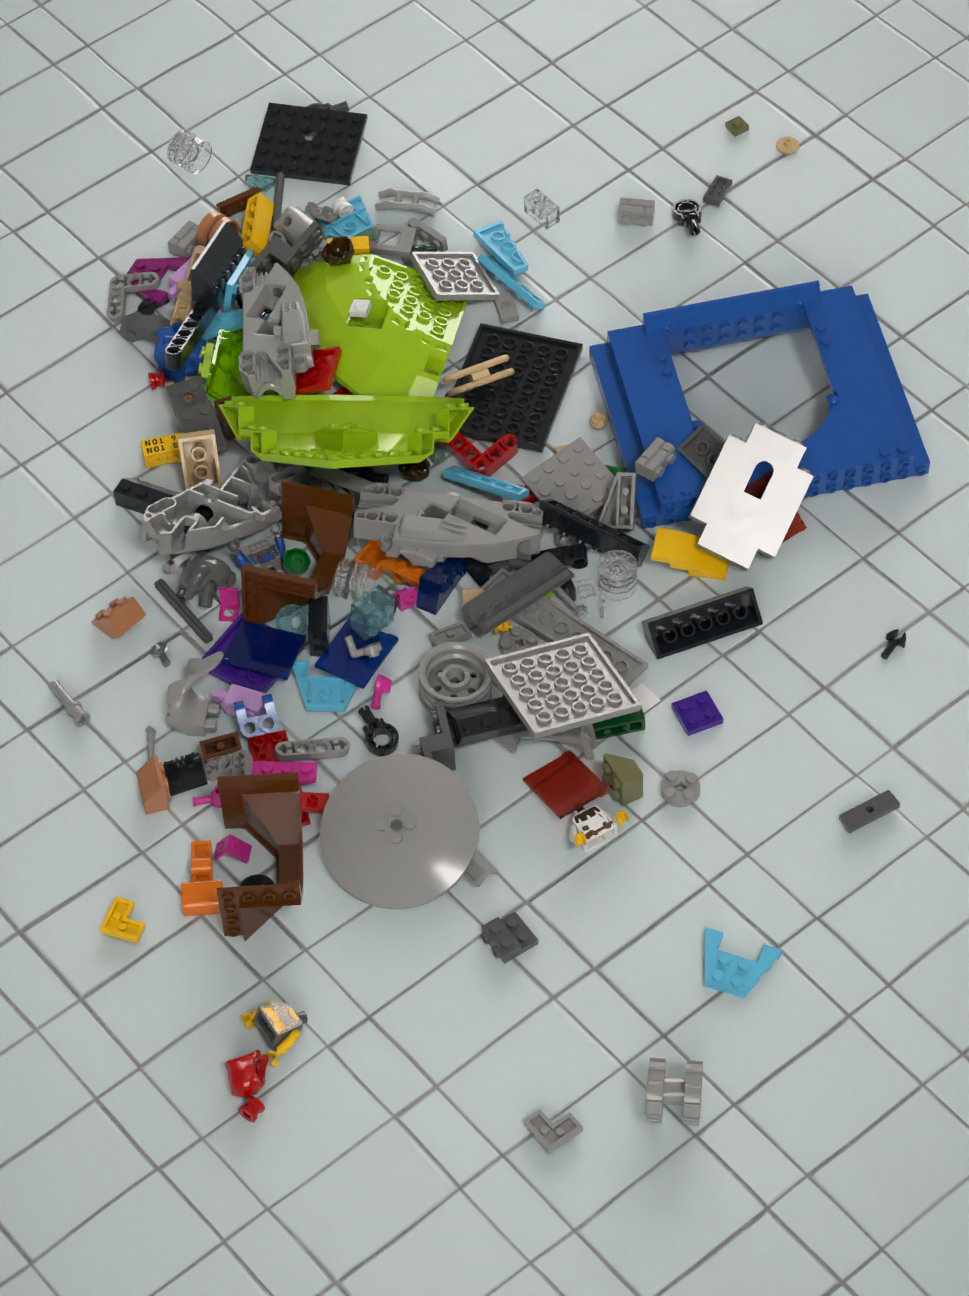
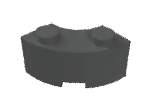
[119,312,171,345]

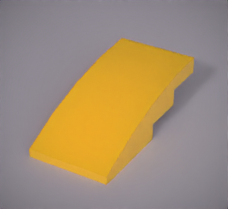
[651,527,729,581]

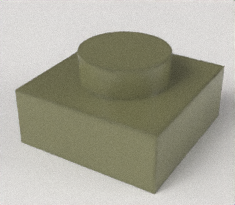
[725,116,749,137]

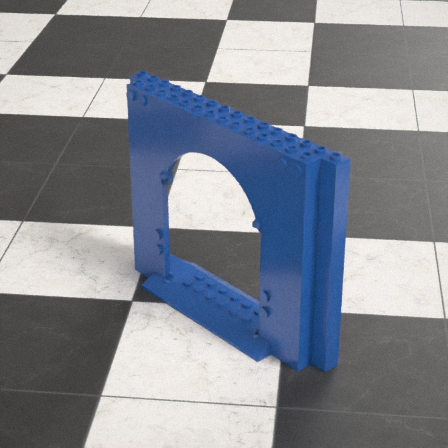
[589,280,930,529]

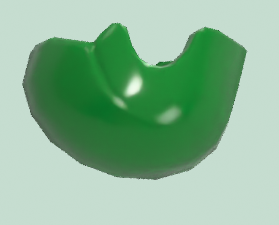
[282,548,311,576]

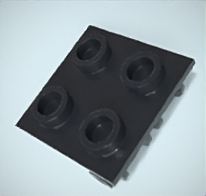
[163,752,208,796]

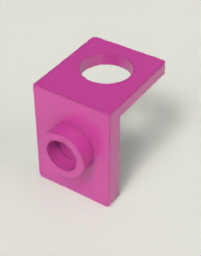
[391,586,418,612]
[219,587,240,622]
[213,834,252,863]

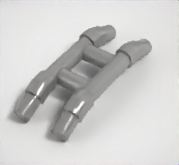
[375,188,440,216]

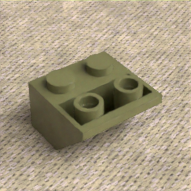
[602,753,643,806]

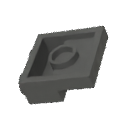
[480,912,538,964]

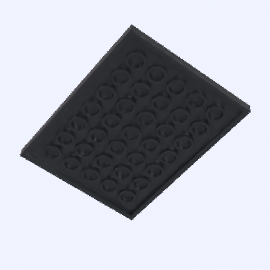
[450,323,583,453]

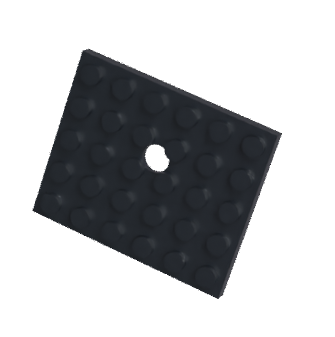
[250,103,368,186]

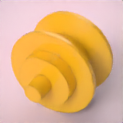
[493,620,513,634]

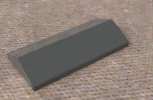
[677,423,724,478]

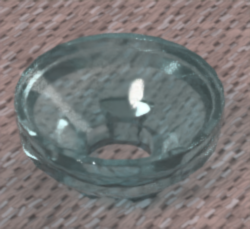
[245,175,276,192]
[275,604,308,639]

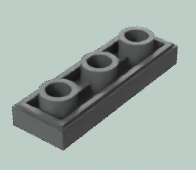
[839,790,900,833]

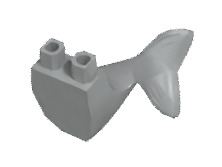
[166,651,224,737]

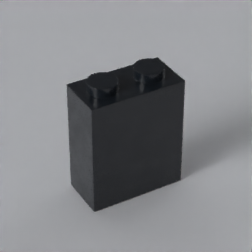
[308,596,330,657]

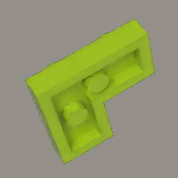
[198,343,214,380]

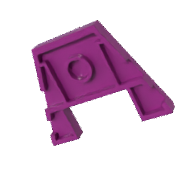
[126,257,190,307]

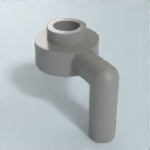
[344,635,382,658]

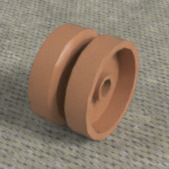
[196,211,240,247]

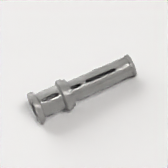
[48,680,91,727]

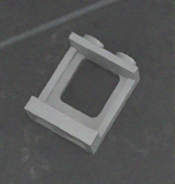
[369,223,418,265]

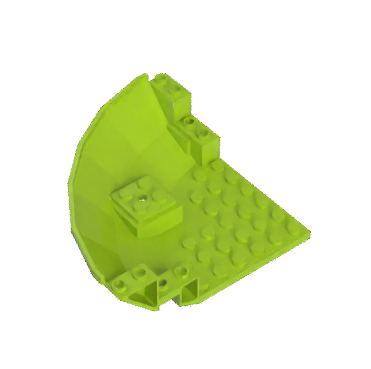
[293,254,468,397]
[219,395,474,469]

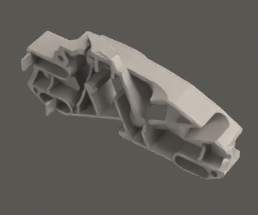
[239,263,321,399]
[140,453,308,555]
[354,482,543,568]

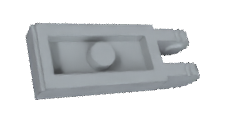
[408,217,448,252]

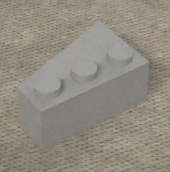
[599,472,637,530]

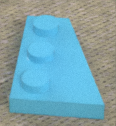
[202,309,243,344]

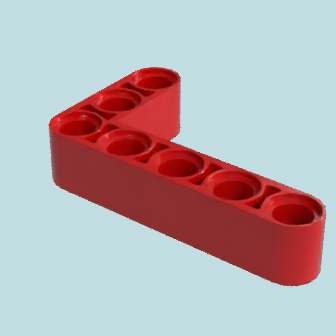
[440,431,519,477]

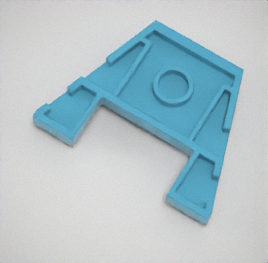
[314,195,374,239]
[292,660,367,712]
[705,927,782,998]

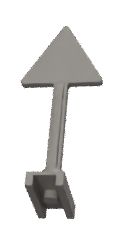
[492,724,598,760]

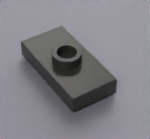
[703,175,733,207]

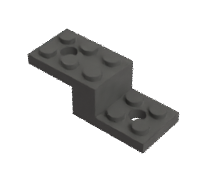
[249,221,324,275]
[165,376,228,454]
[417,701,456,771]

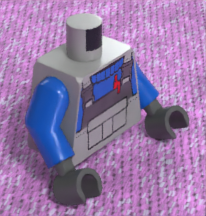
[227,523,286,571]

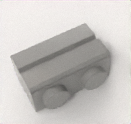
[618,197,655,226]
[168,221,200,258]
[635,437,676,482]

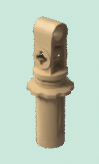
[170,246,205,326]

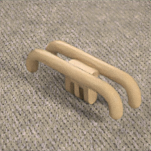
[443,355,515,397]

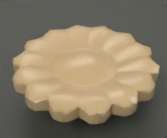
[776,136,800,155]

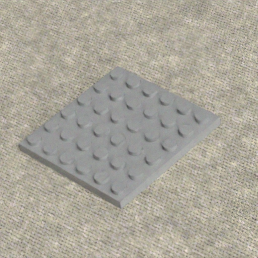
[484,633,641,739]

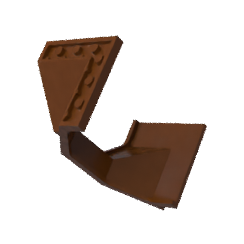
[241,480,357,625]
[217,772,304,941]

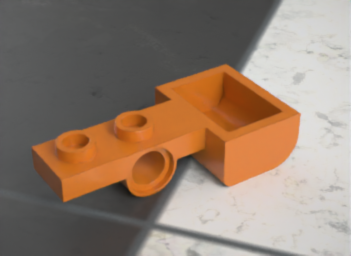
[353,540,431,590]
[181,840,223,916]

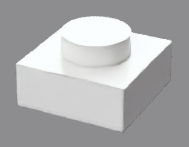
[349,299,372,318]

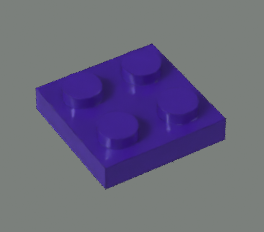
[671,690,723,736]

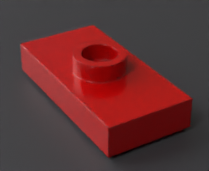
[300,792,329,813]

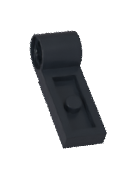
[531,544,588,569]

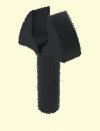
[138,298,170,316]
[881,629,906,660]

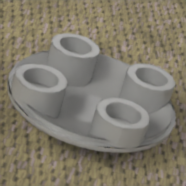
[305,202,338,222]

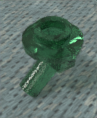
[413,244,437,252]

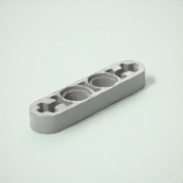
[274,737,350,761]

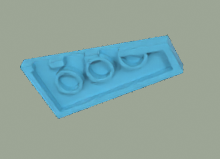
[473,220,529,276]
[222,249,256,313]

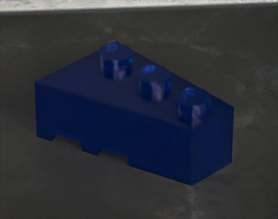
[416,557,467,615]

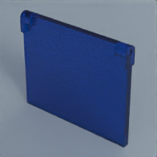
[314,618,399,689]
[221,620,306,681]

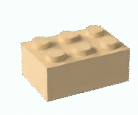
[178,429,222,489]

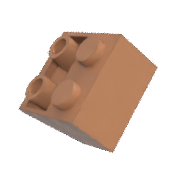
[91,597,146,639]
[136,756,172,815]

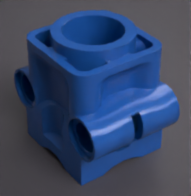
[154,322,206,384]

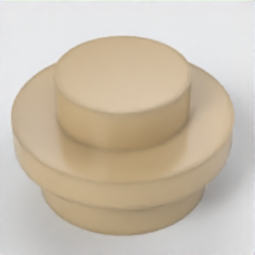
[589,412,608,429]

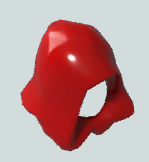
[225,1050,269,1098]

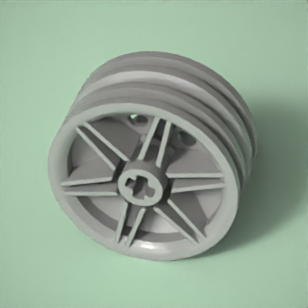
[419,642,492,721]

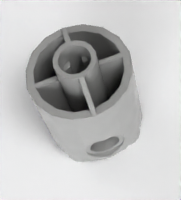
[274,206,325,251]

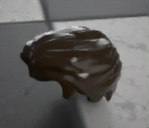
[322,236,354,265]
[398,458,430,480]

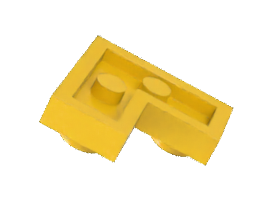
[100,897,146,944]

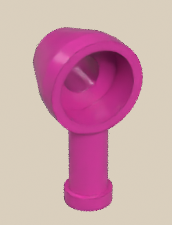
[371,674,392,710]
[192,786,221,808]

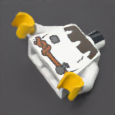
[569,804,630,853]

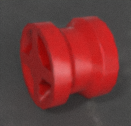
[148,370,166,390]
[238,1096,265,1123]

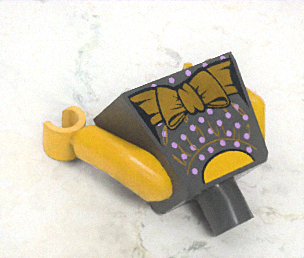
[242,1001,308,1067]

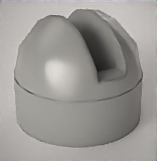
[554,533,569,547]

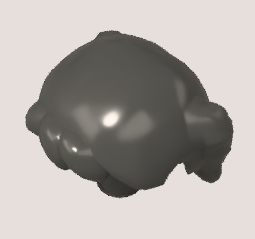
[177,555,236,608]

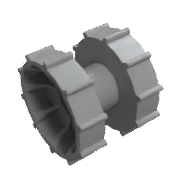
[645,1057,703,1125]

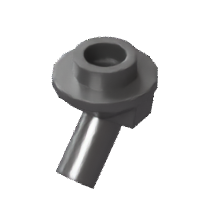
[150,642,171,667]

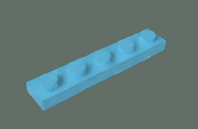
[477,254,547,310]
[443,466,529,501]

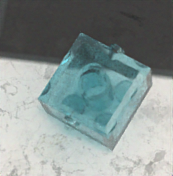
[350,584,395,641]

